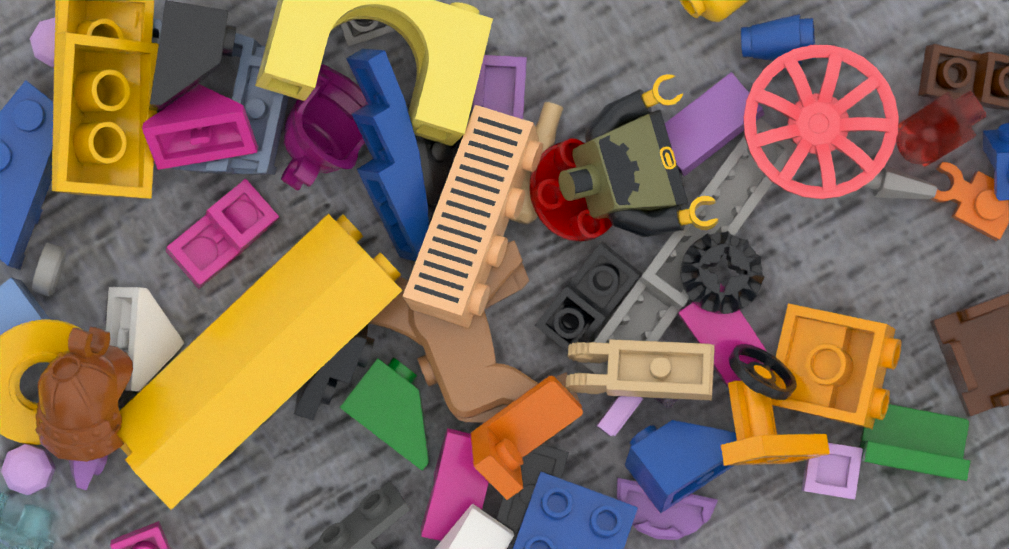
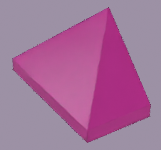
[142,84,258,170]

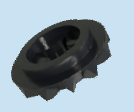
[680,231,764,314]

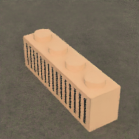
[403,105,543,328]

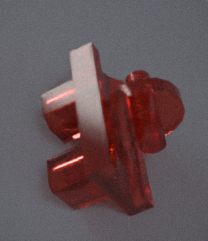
[896,91,987,168]

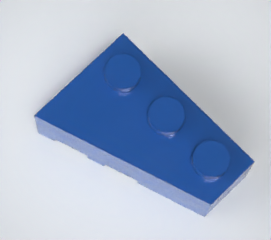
[0,80,53,270]

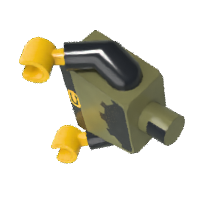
[559,74,719,237]

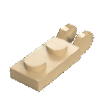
[566,339,715,400]

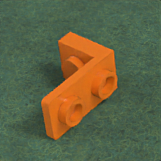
[471,376,583,500]

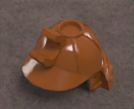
[35,327,133,462]

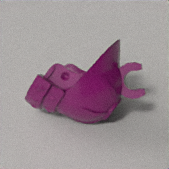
[281,64,368,191]

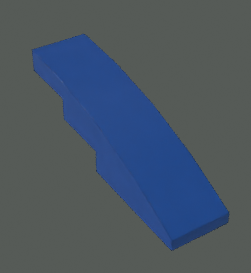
[346,49,429,261]

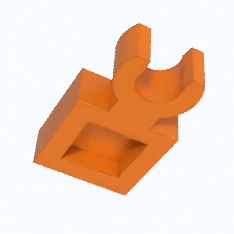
[931,162,1009,241]

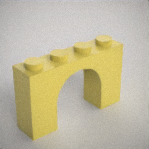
[255,0,493,146]

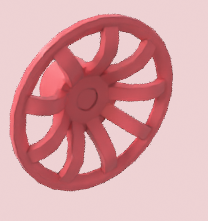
[743,45,899,199]

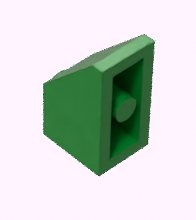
[340,357,430,471]

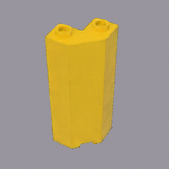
[117,213,403,510]

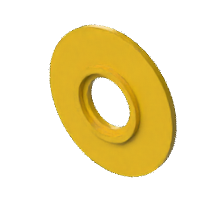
[0,319,83,445]

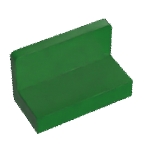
[859,404,971,481]

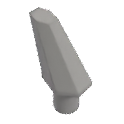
[852,165,937,199]

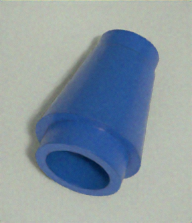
[741,14,815,65]

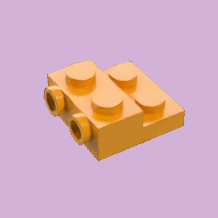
[771,303,901,429]

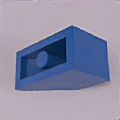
[625,420,737,514]

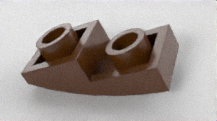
[918,44,1009,111]

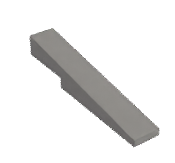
[574,118,797,398]

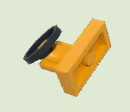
[721,344,830,466]

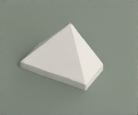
[105,287,185,391]

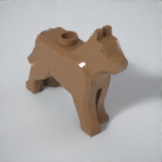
[369,240,580,423]

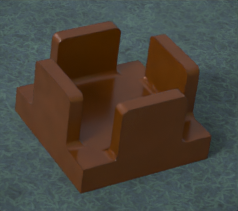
[930,292,1009,417]

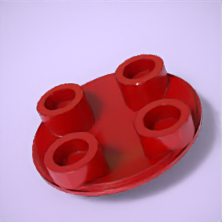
[529,138,613,242]

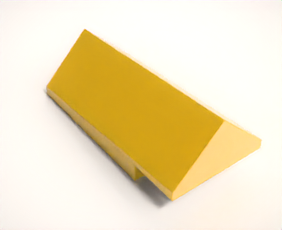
[52,0,159,199]

